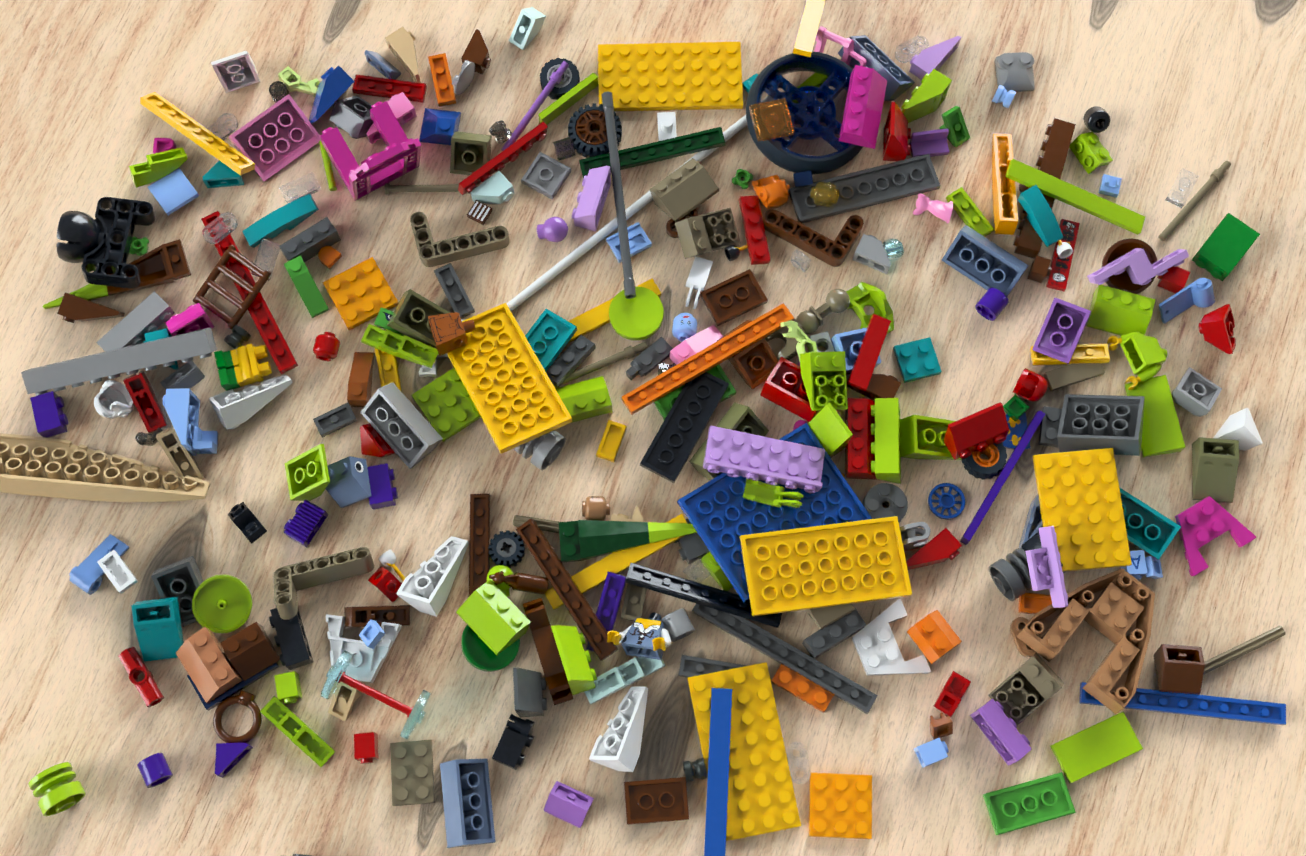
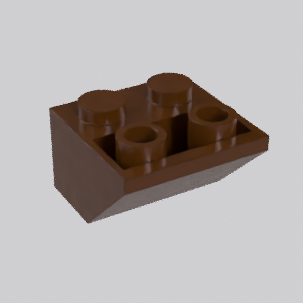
[1153,644,1205,694]

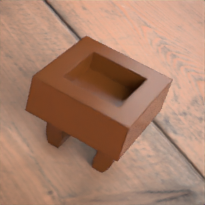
[930,713,953,740]

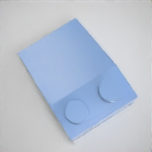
[163,388,200,456]

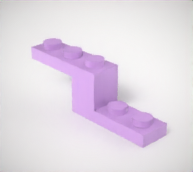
[1087,248,1189,286]

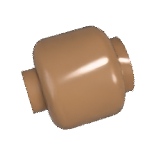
[582,496,610,521]

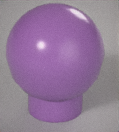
[537,217,568,242]

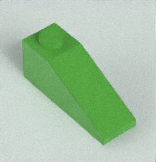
[284,255,329,318]

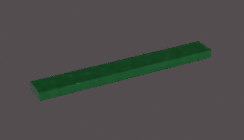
[579,127,726,178]

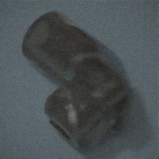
[135,427,163,446]

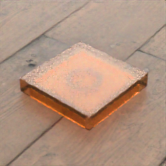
[749,98,794,142]

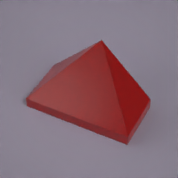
[360,423,395,457]

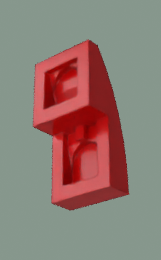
[933,671,971,717]

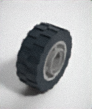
[540,58,580,100]

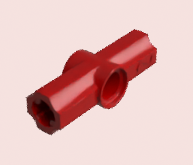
[118,647,164,708]

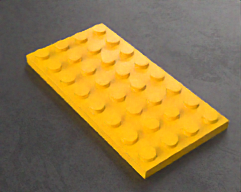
[598,42,743,111]
[446,303,572,454]
[740,516,912,616]
[687,662,801,841]

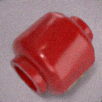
[313,332,340,361]

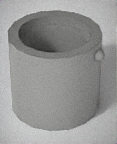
[661,608,695,642]

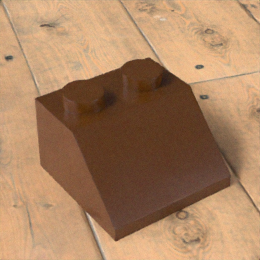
[220,622,280,681]

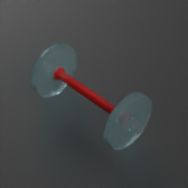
[320,650,431,739]

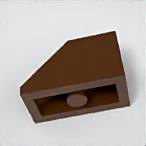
[461,29,491,75]

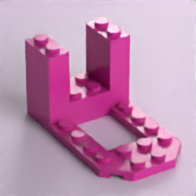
[320,101,421,201]

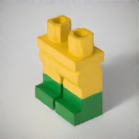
[214,343,272,391]

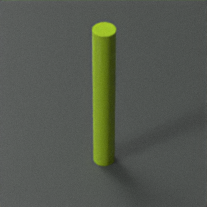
[319,140,337,191]

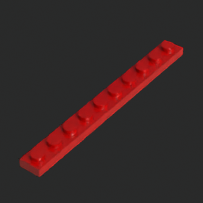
[201,211,298,374]

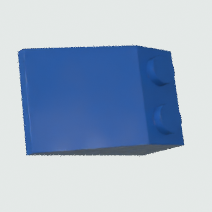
[309,65,355,124]

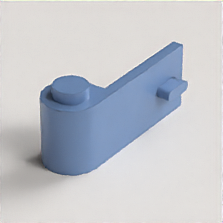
[1159,278,1215,324]
[69,534,129,595]

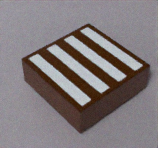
[467,200,493,225]

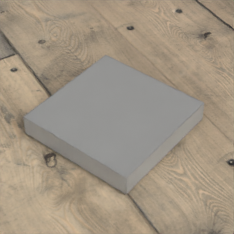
[521,152,571,200]

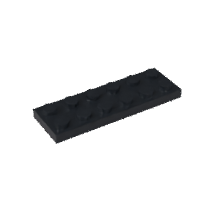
[640,372,729,483]

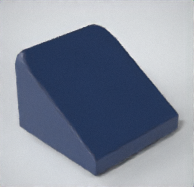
[793,171,813,187]

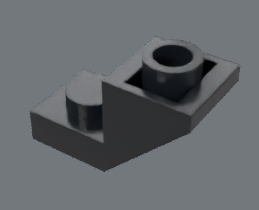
[228,502,267,544]

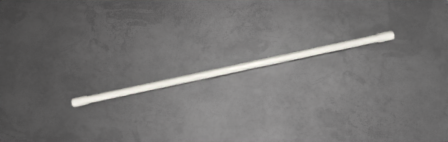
[507,91,780,312]

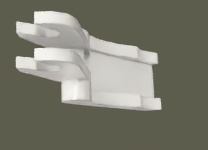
[685,256,713,309]

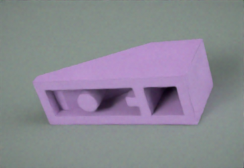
[909,36,961,80]

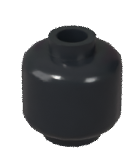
[1083,106,1110,133]

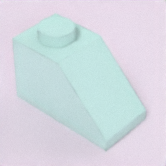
[509,7,546,50]
[470,171,515,204]

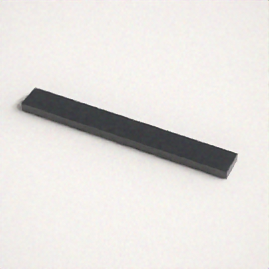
[625,562,782,628]

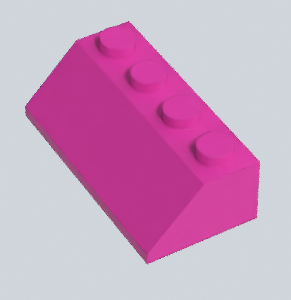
[839,65,887,149]

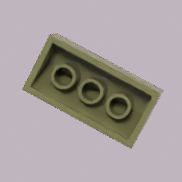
[689,402,769,480]

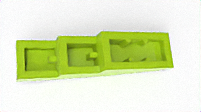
[361,324,438,368]
[260,696,336,767]

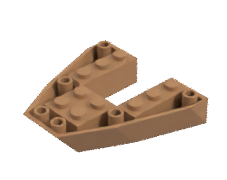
[1016,568,1155,714]

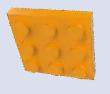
[322,257,398,330]
[809,772,872,839]

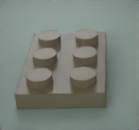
[390,740,435,806]

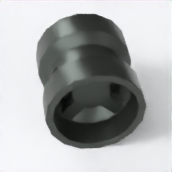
[224,325,251,349]
[683,758,707,782]

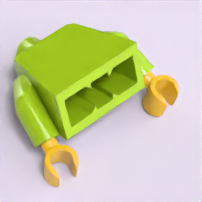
[1107,331,1168,390]

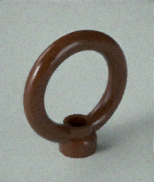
[213,690,262,743]

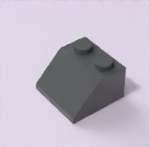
[329,95,373,139]

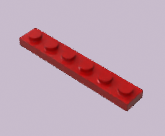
[458,121,548,196]

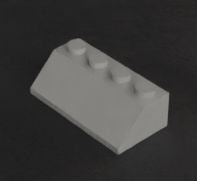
[360,382,443,469]

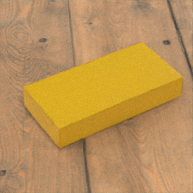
[596,420,627,462]

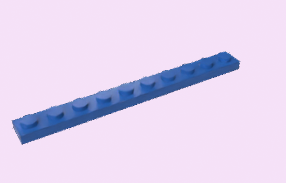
[1079,682,1286,725]

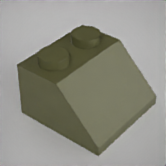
[450,131,492,175]

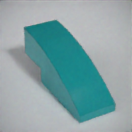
[1017,185,1063,247]

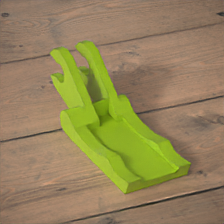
[743,479,804,508]

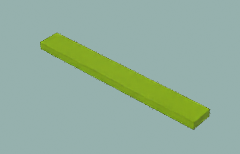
[1005,159,1145,235]

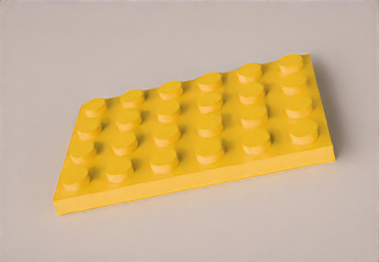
[1033,448,1132,572]

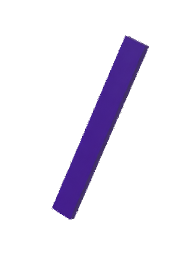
[960,411,1045,545]

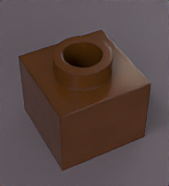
[1027,255,1052,283]

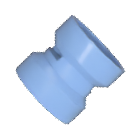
[992,85,1016,108]

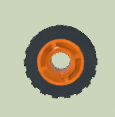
[962,443,1007,480]

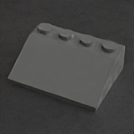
[1057,394,1145,456]

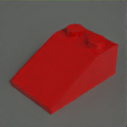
[883,102,911,162]

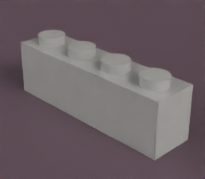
[96,291,175,352]

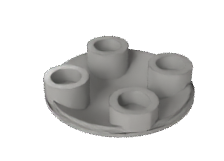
[452,60,475,95]

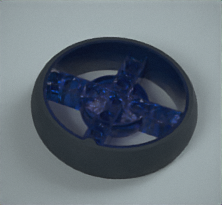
[746,51,863,175]

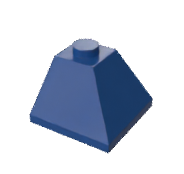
[419,108,461,145]

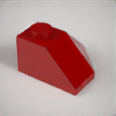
[1199,304,1236,354]

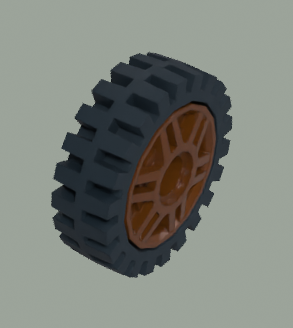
[568,103,622,158]

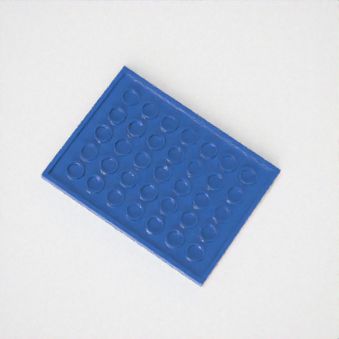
[677,423,872,602]

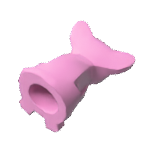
[913,193,953,224]

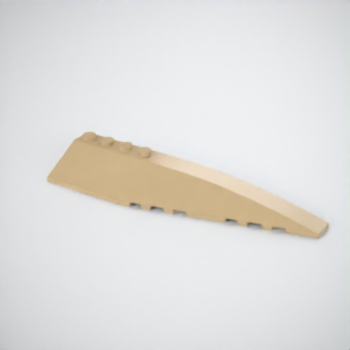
[0,433,210,502]

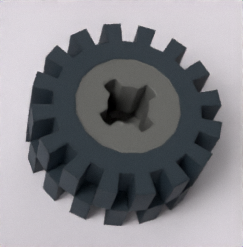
[488,530,525,568]

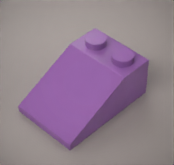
[1032,298,1091,364]

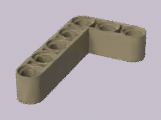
[410,212,510,267]
[274,547,375,620]

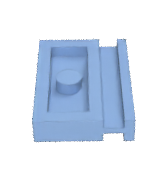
[606,222,652,263]

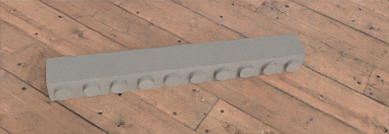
[21,327,217,396]

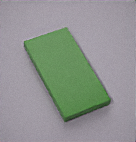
[983,772,1076,835]

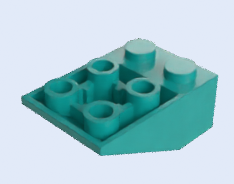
[131,597,184,662]

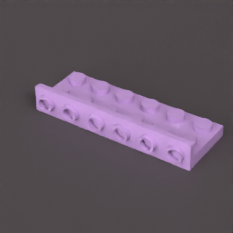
[703,426,825,493]

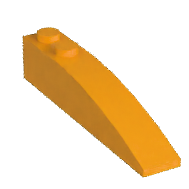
[992,134,1018,235]

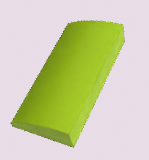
[1124,375,1185,457]

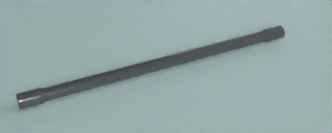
[602,92,636,299]

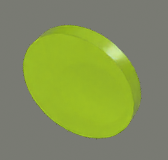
[609,287,664,340]
[192,574,252,633]

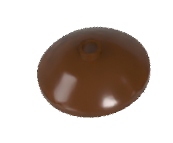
[1101,238,1157,294]

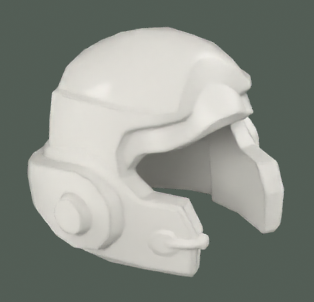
[94,380,135,419]

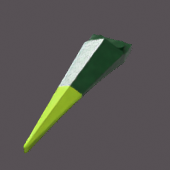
[558,520,697,563]

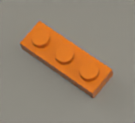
[428,53,456,107]
[771,664,834,713]

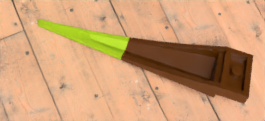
[42,239,191,309]

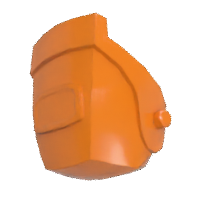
[752,174,790,210]

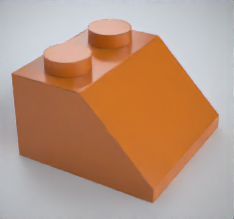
[907,610,962,664]

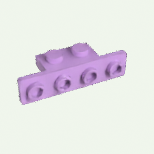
[1026,526,1068,608]

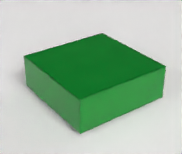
[1003,395,1030,422]

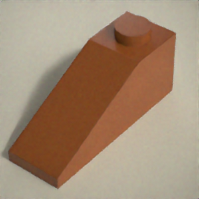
[347,352,374,407]

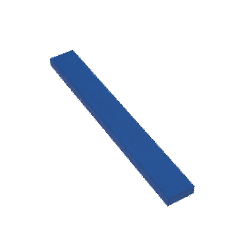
[704,688,732,856]

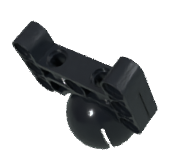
[56,197,155,289]

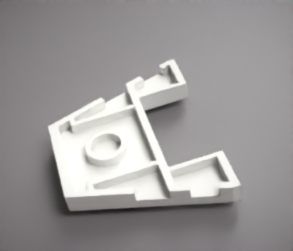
[852,599,931,676]
[326,614,402,683]

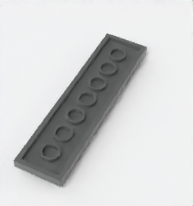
[788,154,940,224]

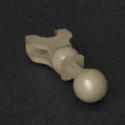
[765,289,850,360]

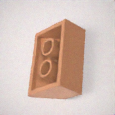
[176,627,242,704]

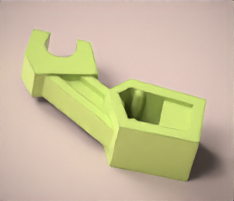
[278,66,320,97]
[780,320,817,361]

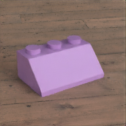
[572,166,611,231]

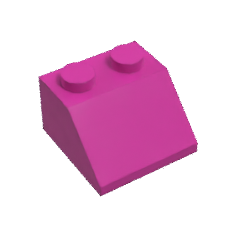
[166,303,215,336]

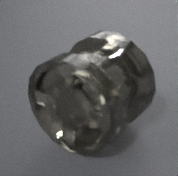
[269,81,290,103]
[489,120,512,144]

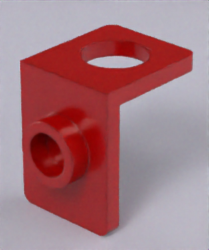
[368,566,402,602]

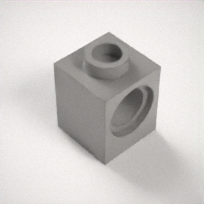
[809,331,835,352]

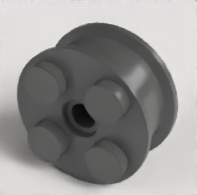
[862,483,908,522]

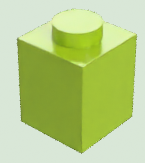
[274,671,302,704]

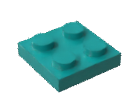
[893,337,942,383]

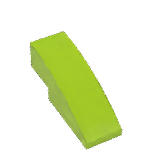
[129,147,188,188]

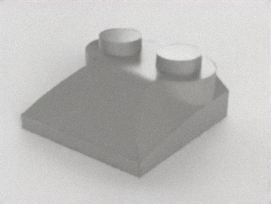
[994,52,1035,92]
[1171,367,1222,417]

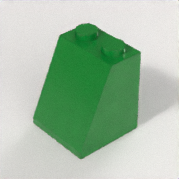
[1192,213,1260,281]

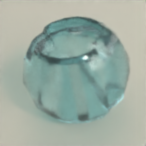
[882,238,904,261]

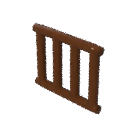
[192,245,271,330]

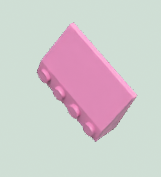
[228,94,321,182]

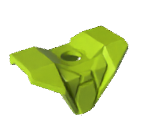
[846,282,894,334]

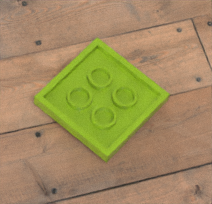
[411,368,481,442]

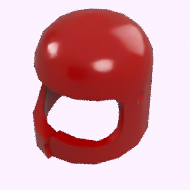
[1013,368,1048,402]

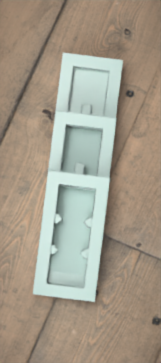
[585,657,666,704]

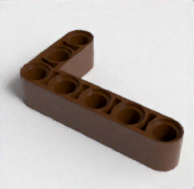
[763,209,864,267]

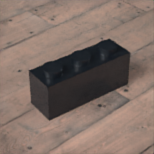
[269,608,314,670]

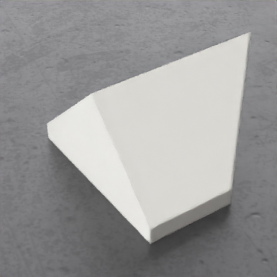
[1213,408,1263,451]

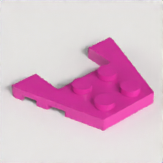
[1175,496,1256,576]

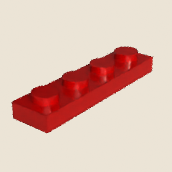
[739,196,771,265]

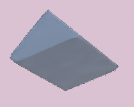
[365,50,401,80]

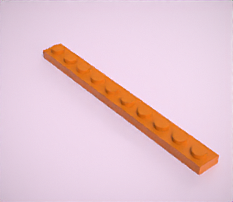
[621,303,794,415]

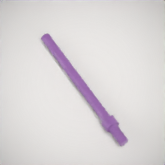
[501,61,569,151]

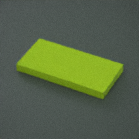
[1050,712,1143,784]

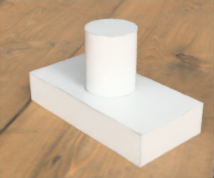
[657,112,677,141]
[97,550,138,594]

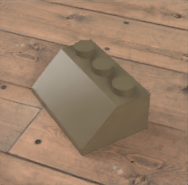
[650,158,719,222]

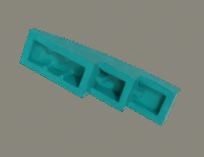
[242,194,319,248]

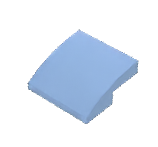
[148,167,199,216]

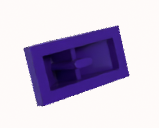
[215,743,253,778]

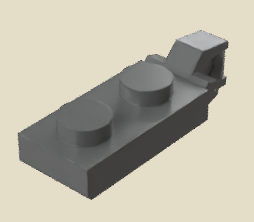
[626,337,673,380]

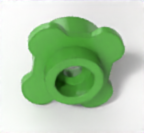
[732,169,753,189]
[129,237,149,255]

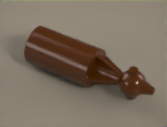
[489,571,548,595]

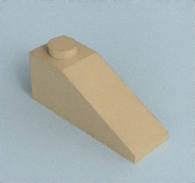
[385,26,421,83]
[156,426,204,479]

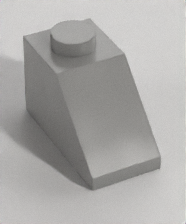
[853,234,891,274]

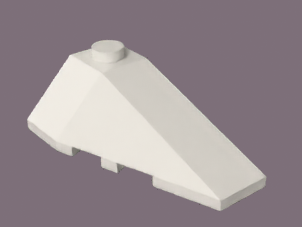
[209,374,293,430]
[396,536,469,617]
[589,686,648,772]

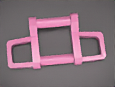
[814,26,867,67]

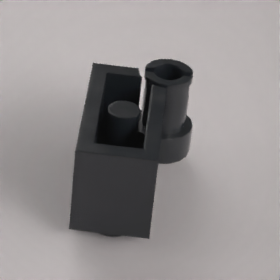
[492,714,535,770]

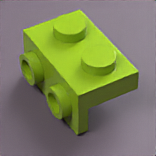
[1069,132,1113,174]

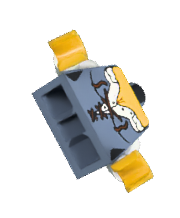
[607,612,672,660]

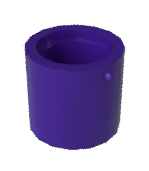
[975,288,1009,321]
[137,753,173,788]

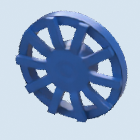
[928,483,965,519]

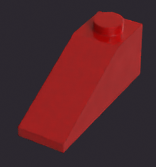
[123,370,167,433]
[906,528,962,570]

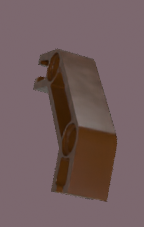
[523,598,573,705]

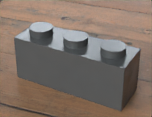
[279,217,341,263]
[802,608,866,659]

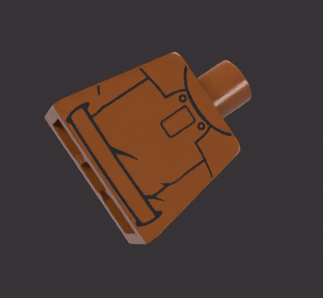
[428,312,476,356]

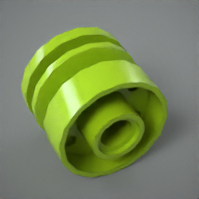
[28,762,86,817]

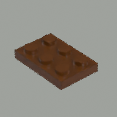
[700,269,768,326]
[624,777,689,825]

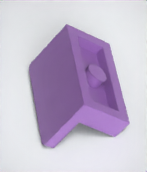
[909,128,949,158]
[544,781,594,828]

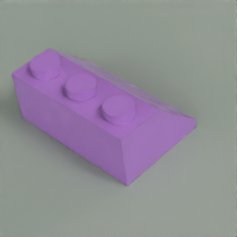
[970,699,1031,766]

